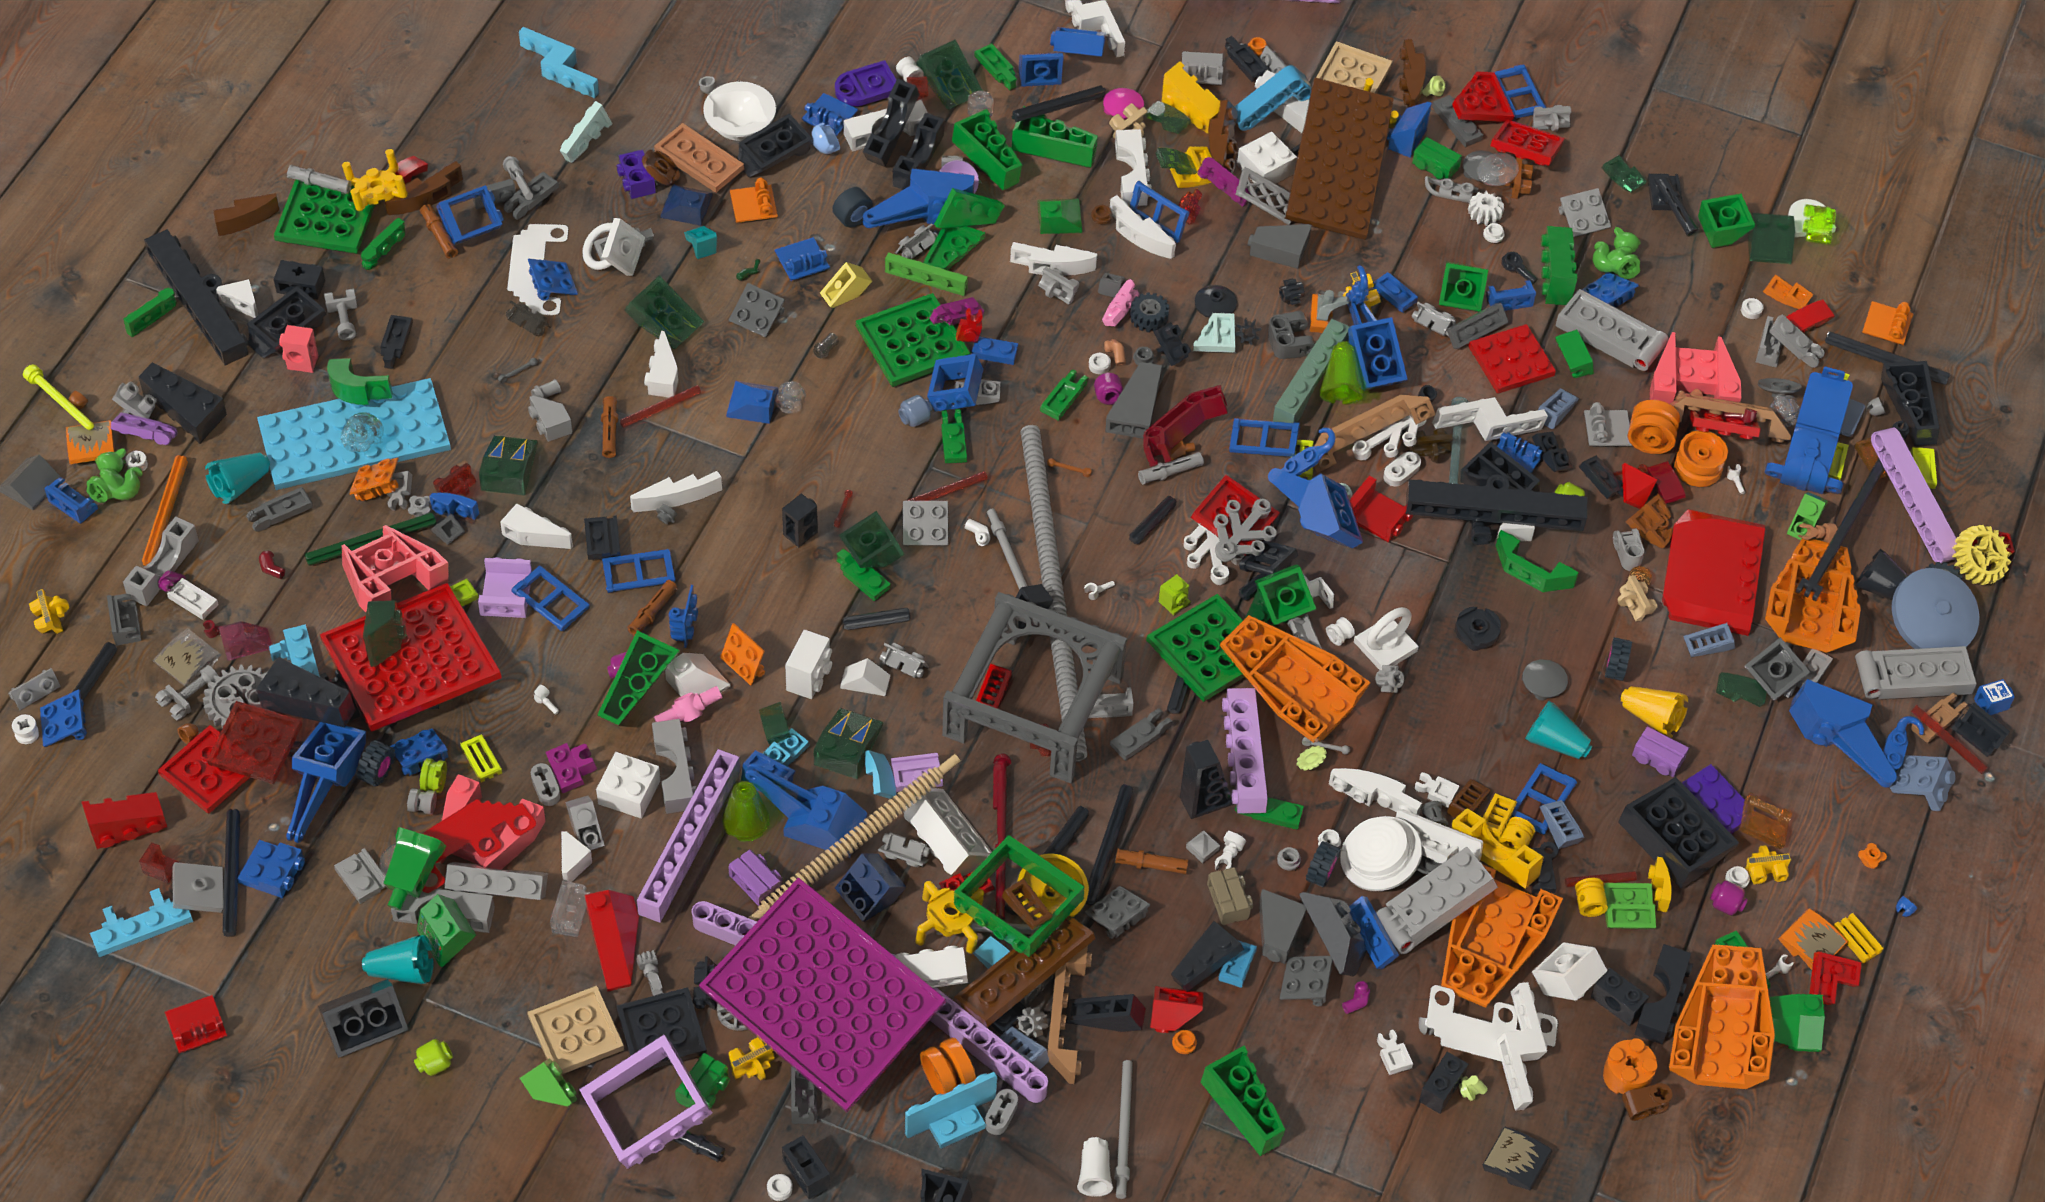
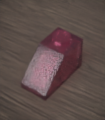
[219,621,272,661]

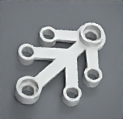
[1353,415,1426,460]
[1183,523,1244,585]

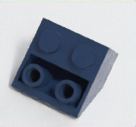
[835,853,906,922]

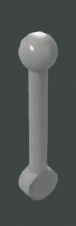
[1302,737,1350,754]

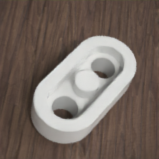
[1383,452,1421,487]

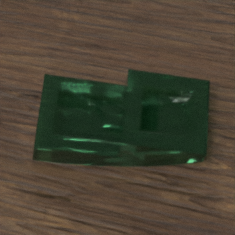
[1145,101,1192,134]
[1155,147,1197,174]
[1601,155,1647,193]
[1716,672,1767,707]
[759,702,791,745]

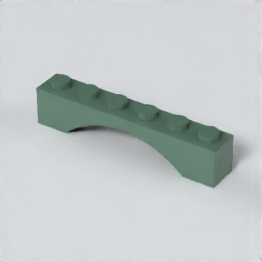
[1273,319,1350,431]

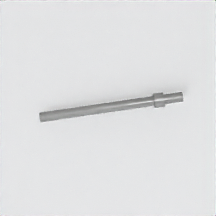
[987,509,1027,590]
[1114,1060,1133,1199]

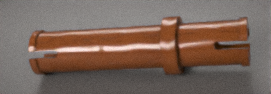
[420,204,458,258]
[601,396,619,458]
[627,580,678,636]
[1115,848,1188,875]

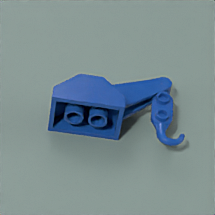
[1346,265,1408,391]
[1268,428,1363,549]
[1789,679,1924,787]

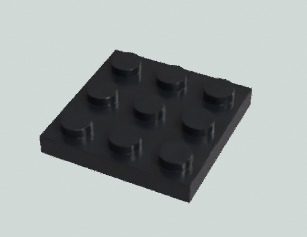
[616,987,707,1071]

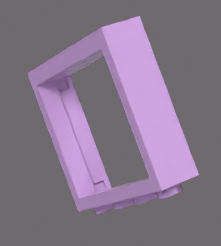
[580,1035,712,1169]

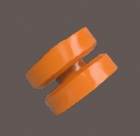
[1627,400,1680,454]
[1674,431,1728,487]
[920,1037,976,1095]

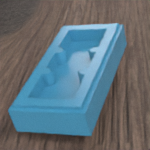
[1219,941,1257,988]

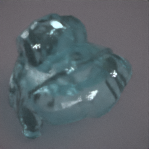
[341,412,384,452]

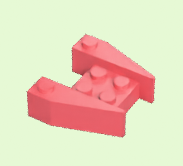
[1650,332,1741,413]
[342,525,449,619]
[439,774,546,870]

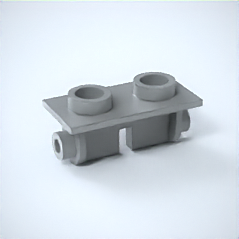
[1260,46,1287,74]
[895,223,938,260]
[1411,302,1456,336]
[1288,614,1322,649]
[880,643,929,678]
[8,668,61,710]
[878,832,930,867]

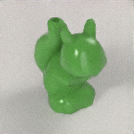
[1593,227,1641,279]
[87,448,143,503]

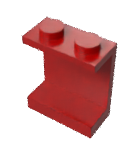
[1349,475,1413,543]

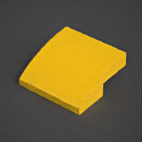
[1165,147,1212,188]

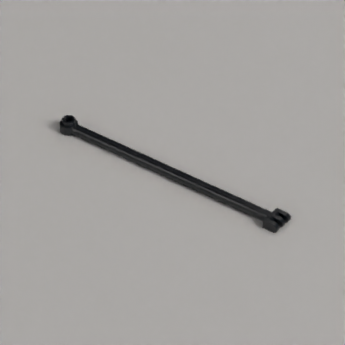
[1795,421,1910,601]

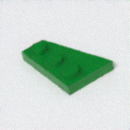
[934,188,1005,228]
[923,226,985,270]

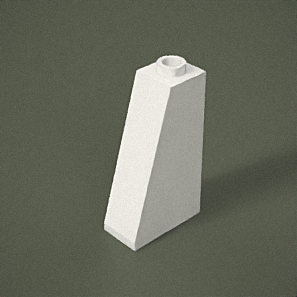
[1255,70,1309,133]

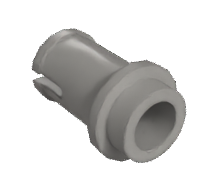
[531,379,561,399]

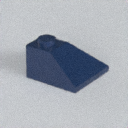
[661,185,713,226]

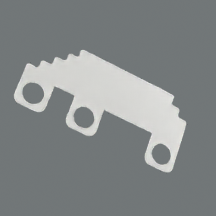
[507,224,568,315]
[1426,985,1558,1061]

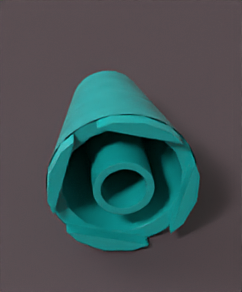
[205,452,270,504]
[1525,701,1592,759]
[362,935,434,984]

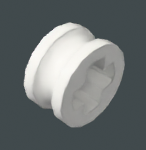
[126,451,148,472]

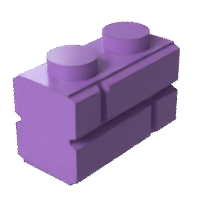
[1632,726,1689,777]
[729,850,782,906]

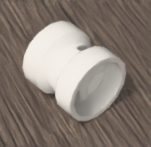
[896,57,924,85]

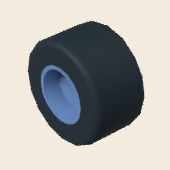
[832,187,873,228]

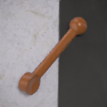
[1047,458,1092,477]

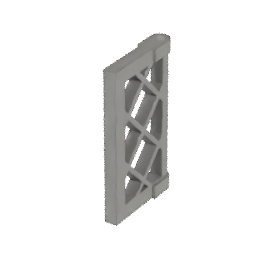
[1236,167,1291,225]

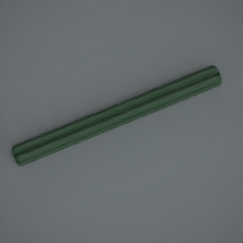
[305,513,436,566]

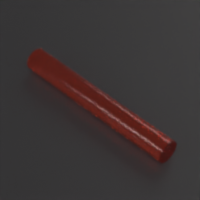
[1565,871,1637,887]

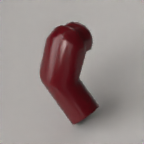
[259,551,285,579]

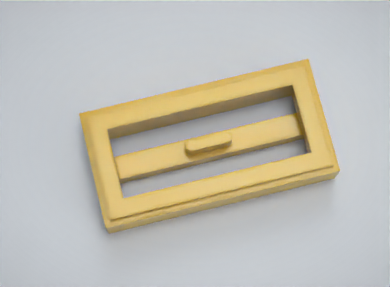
[1833,913,1884,964]

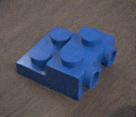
[237,840,305,898]

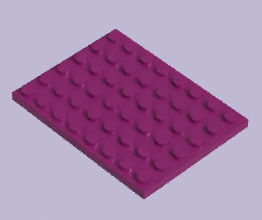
[699,877,946,1112]

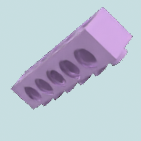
[1222,688,1267,813]

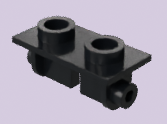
[693,956,717,1010]

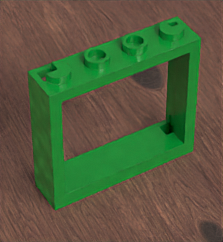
[954,835,1084,957]

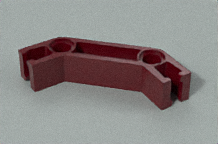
[1143,385,1228,467]

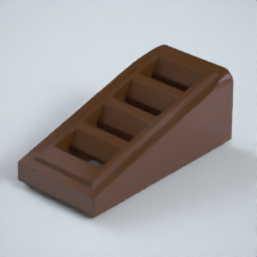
[1447,779,1491,818]
[1002,878,1052,930]

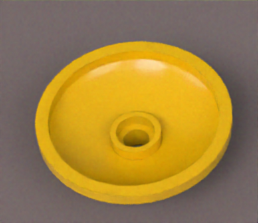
[1017,854,1089,918]

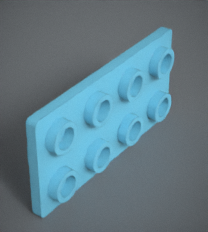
[905,1072,997,1149]

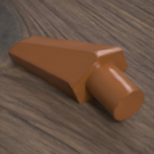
[1164,440,1195,462]

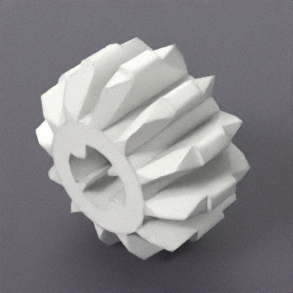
[1468,191,1504,226]

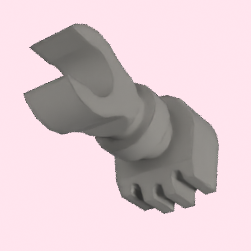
[637,950,663,996]

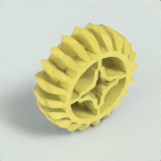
[1952,525,2012,585]

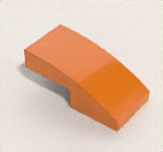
[1763,274,1813,309]

